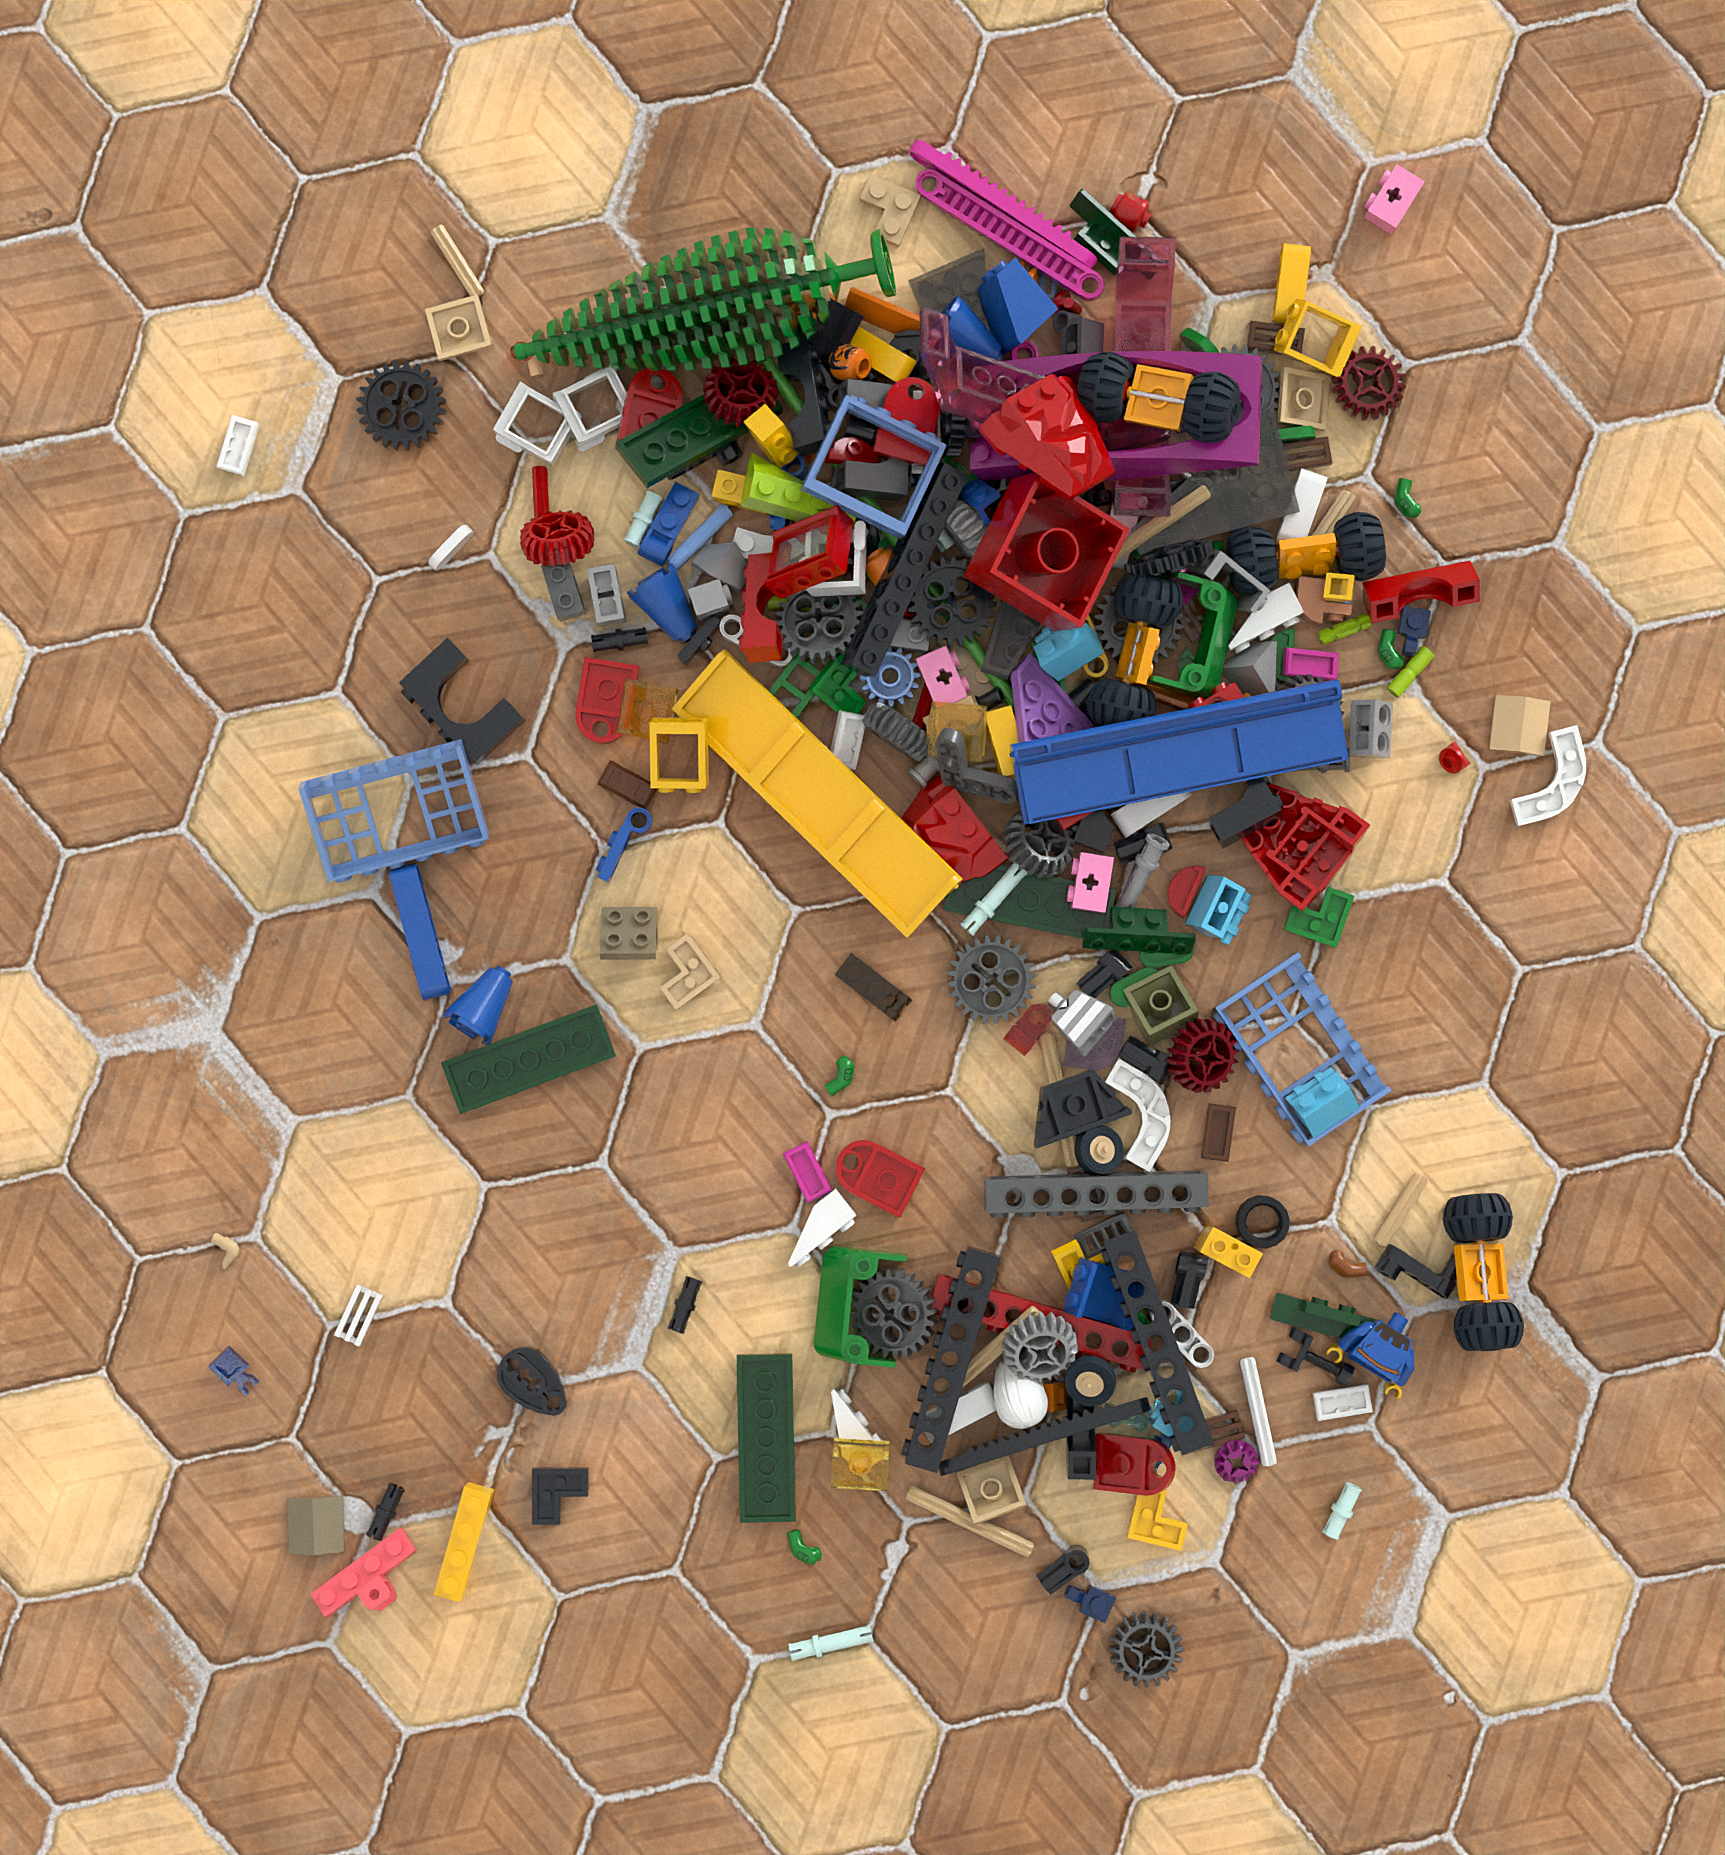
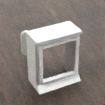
[552,366,626,452]
[493,381,582,467]
[801,521,869,597]

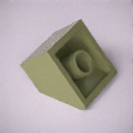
[1123,965,1199,1047]

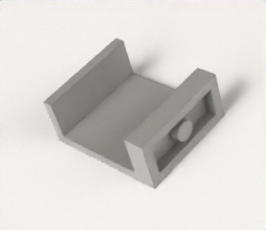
[1186,550,1270,613]

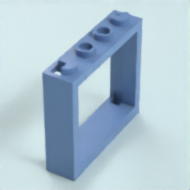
[800,395,946,539]

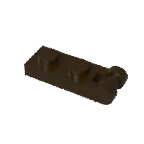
[835,953,912,1022]

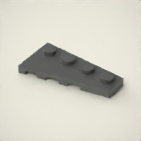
[980,599,1041,680]

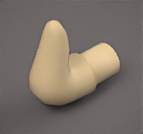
[211,1233,240,1270]

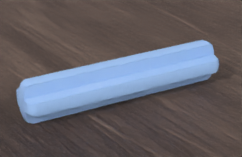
[667,504,733,570]

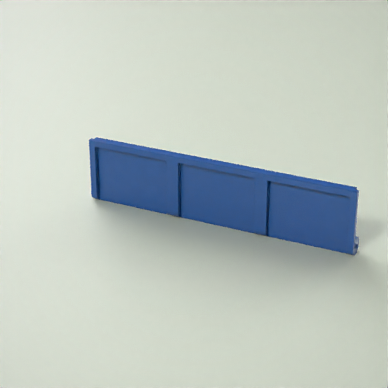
[1010,679,1349,824]

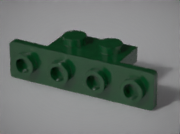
[1070,189,1163,278]
[1082,907,1196,955]
[1270,1293,1377,1339]

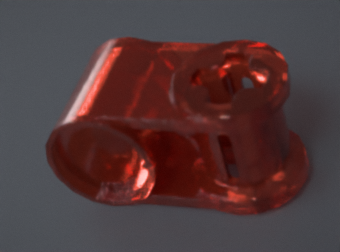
[1003,1004,1051,1056]

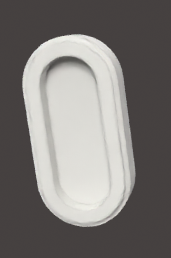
[428,525,474,571]

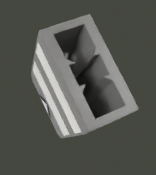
[1047,990,1118,1057]

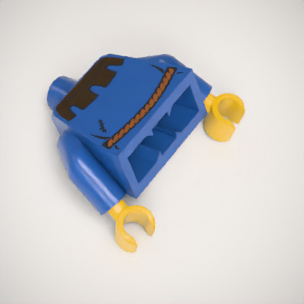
[1326,1312,1415,1399]

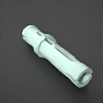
[960,862,1027,936]
[788,1624,873,1662]

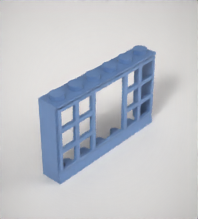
[298,739,489,883]
[1213,952,1391,1146]

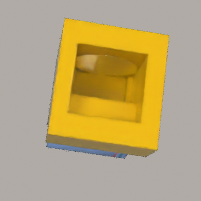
[1323,572,1355,604]

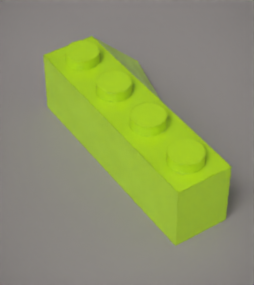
[740,453,856,527]

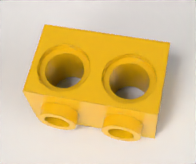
[744,404,799,468]
[712,470,767,514]

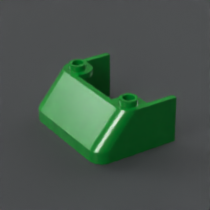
[1146,572,1238,698]
[814,1246,907,1368]

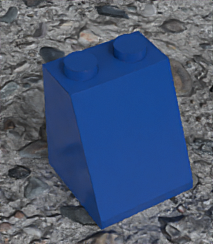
[977,258,1058,355]

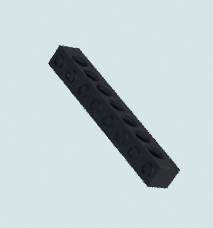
[840,462,968,677]
[1100,1230,1214,1457]
[901,1245,1000,1473]

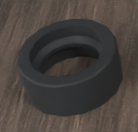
[1235,1195,1290,1249]

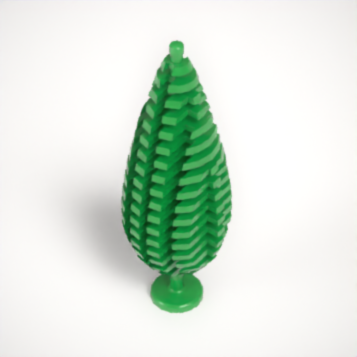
[513,227,896,371]

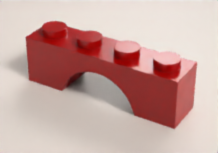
[739,552,783,663]
[1362,560,1480,623]

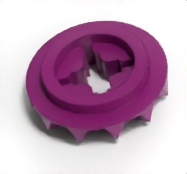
[1214,1440,1259,1484]

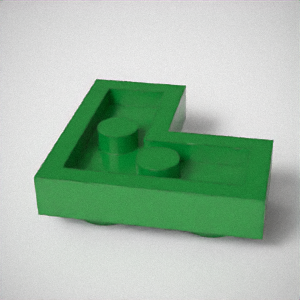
[808,647,866,714]
[1283,887,1354,948]

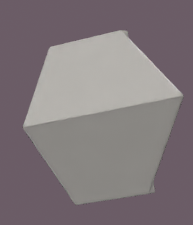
[691,542,748,593]
[1221,641,1277,696]

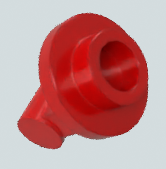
[1053,290,1083,315]
[1439,741,1470,774]

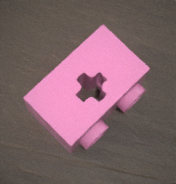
[1364,164,1425,235]
[916,646,971,711]
[1067,852,1114,914]

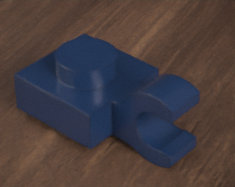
[1397,606,1431,657]
[1064,1584,1116,1623]

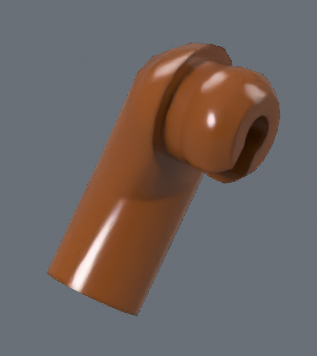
[1329,1250,1367,1278]

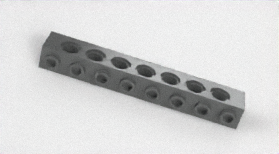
[984,1170,1208,1218]

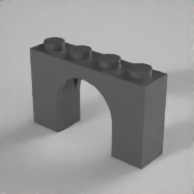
[836,379,913,501]

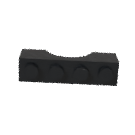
[777,337,834,457]
[1070,809,1114,854]
[1066,1363,1096,1480]

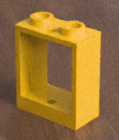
[1274,298,1362,377]
[983,705,1018,780]
[649,718,709,793]
[1193,1223,1263,1278]

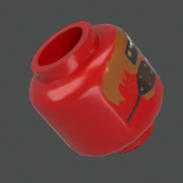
[1110,191,1152,233]

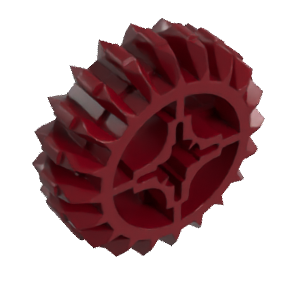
[1331,346,1406,421]
[703,357,778,428]
[1166,1018,1240,1093]

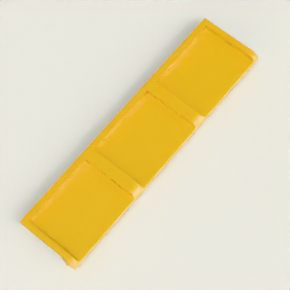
[672,649,963,938]

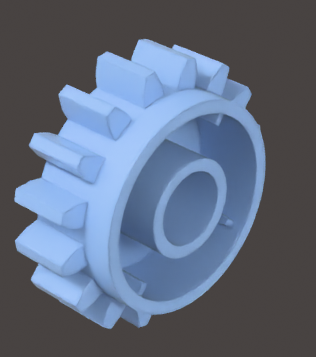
[860,646,920,708]

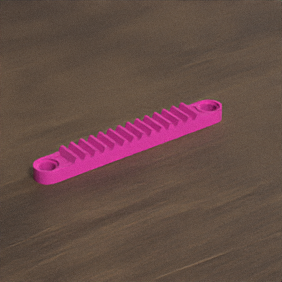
[908,139,1098,269]
[916,169,1104,301]

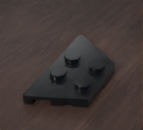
[1034,1069,1132,1148]

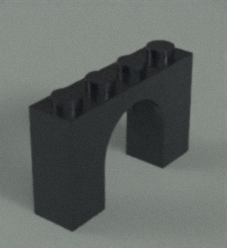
[399,638,526,766]
[1209,776,1284,849]

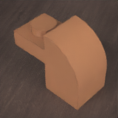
[1295,576,1352,627]

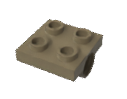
[599,907,658,960]

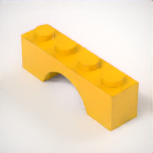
[434,1482,495,1602]

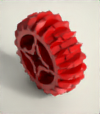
[520,510,595,567]

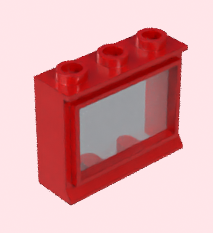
[763,505,854,599]

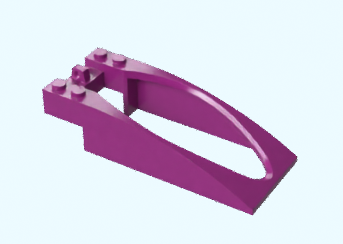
[970,351,1262,481]

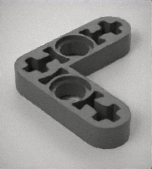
[936,728,1018,804]

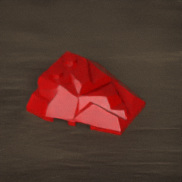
[979,374,1115,501]
[901,774,1009,886]
[1240,783,1370,912]

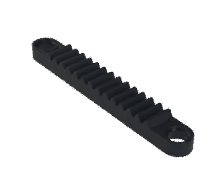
[939,1397,1151,1476]

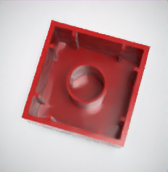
[964,473,1130,631]

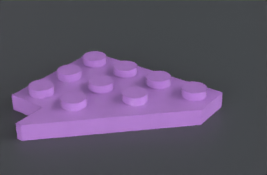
[1010,653,1095,743]

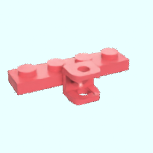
[310,1528,417,1618]

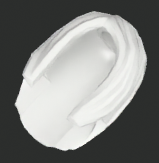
[994,1361,1048,1429]

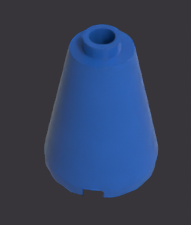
[925,296,1003,364]
[626,563,697,643]
[442,966,513,1045]

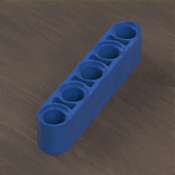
[389,863,451,1001]

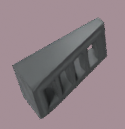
[1073,1211,1133,1259]

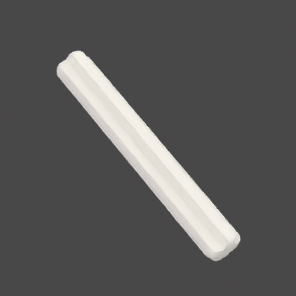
[1240,1357,1277,1466]

